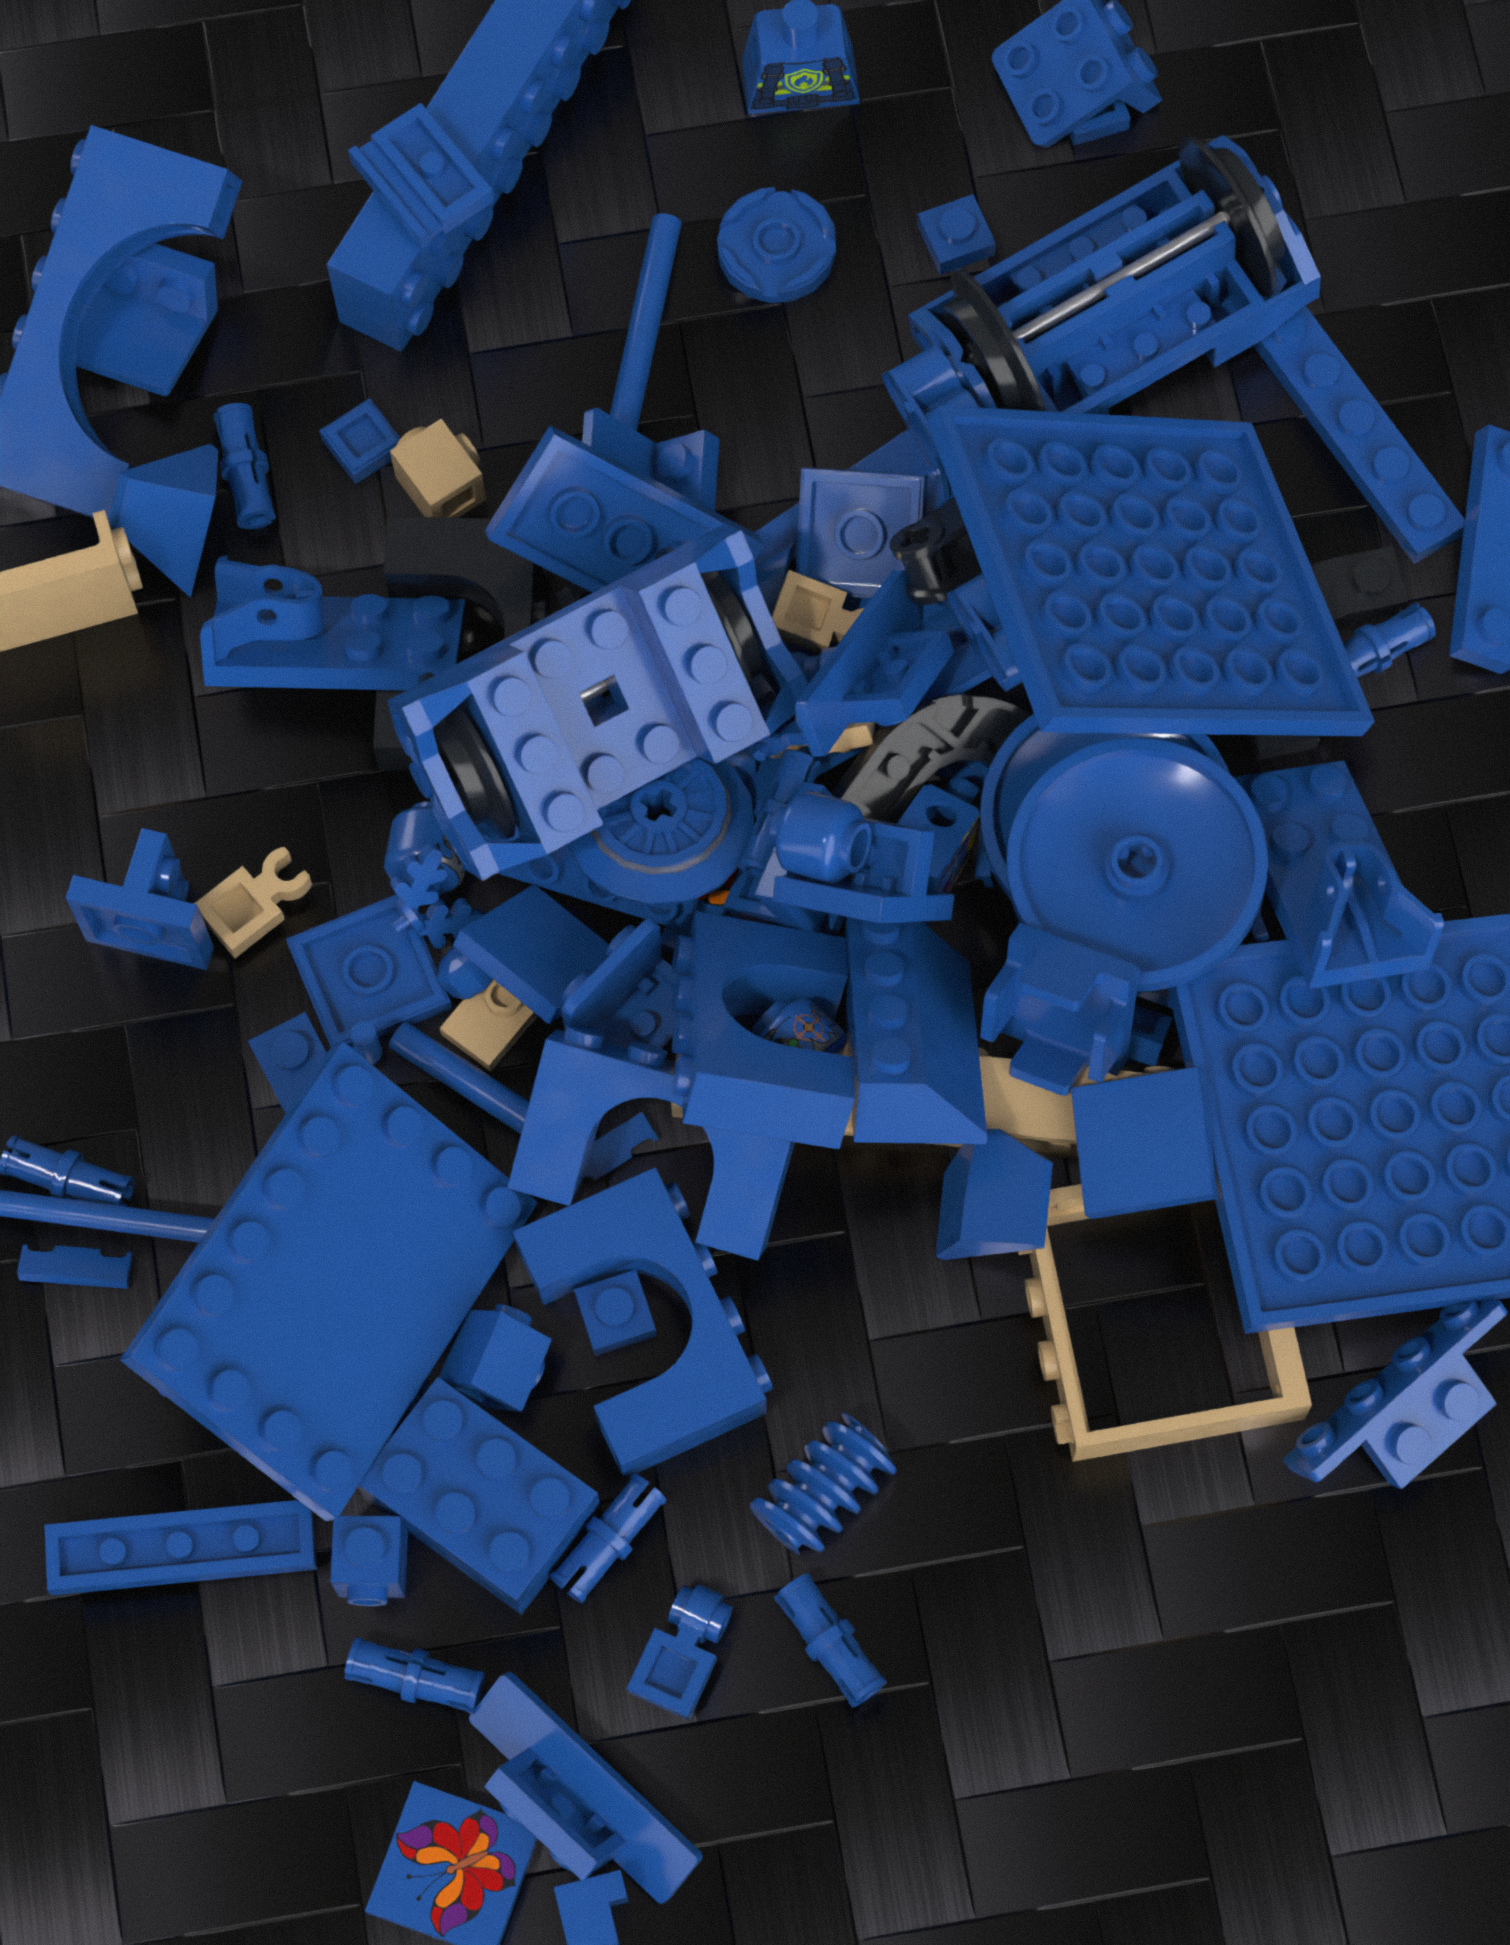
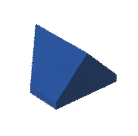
[109,444,218,598]

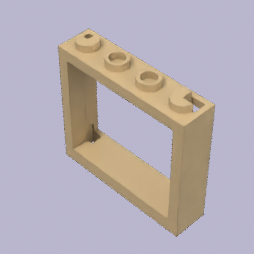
[1017,1184,1312,1462]

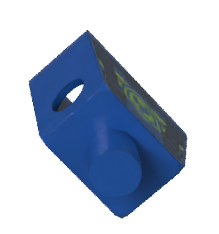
[742,0,860,114]

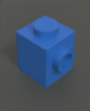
[439,1304,552,1412]
[330,1516,408,1606]

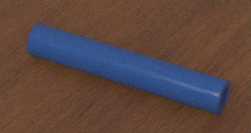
[389,1021,529,1134]

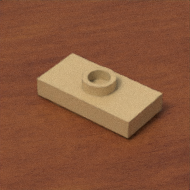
[439,979,538,1072]

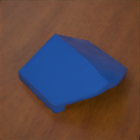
[935,1129,1053,1260]

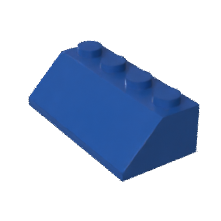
[843,917,987,1144]

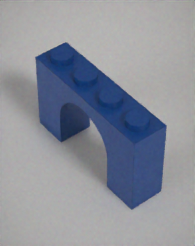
[672,911,855,1149]
[507,1024,795,1261]
[512,1167,773,1479]

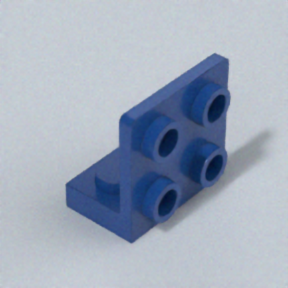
[76,243,218,396]
[581,408,720,512]

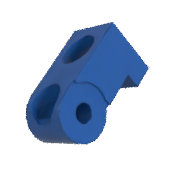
[554,1870,629,1945]

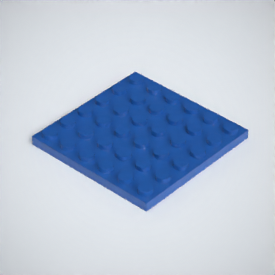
[927,405,1375,736]
[1168,914,1510,1334]

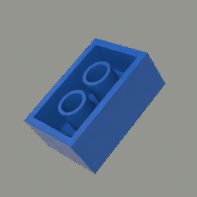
[358,1377,601,1615]

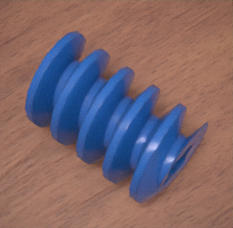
[750,1412,897,1556]

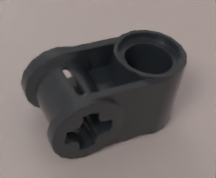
[890,497,982,605]

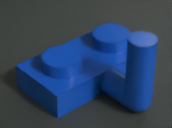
[248,1012,382,1115]

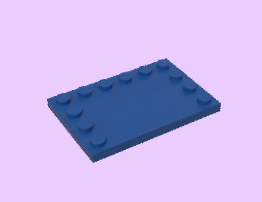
[120,1041,538,1521]

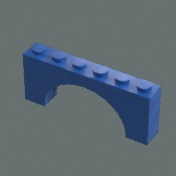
[0,125,243,520]

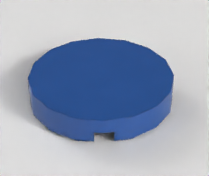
[717,187,836,303]

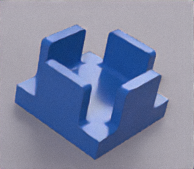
[980,923,1140,1096]

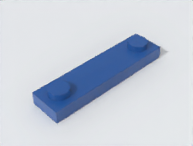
[1449,424,1510,674]
[44,1500,317,1595]

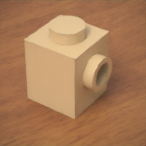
[390,419,486,518]

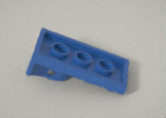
[200,555,466,690]
[1233,761,1444,989]

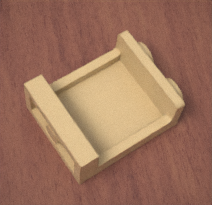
[0,510,143,652]

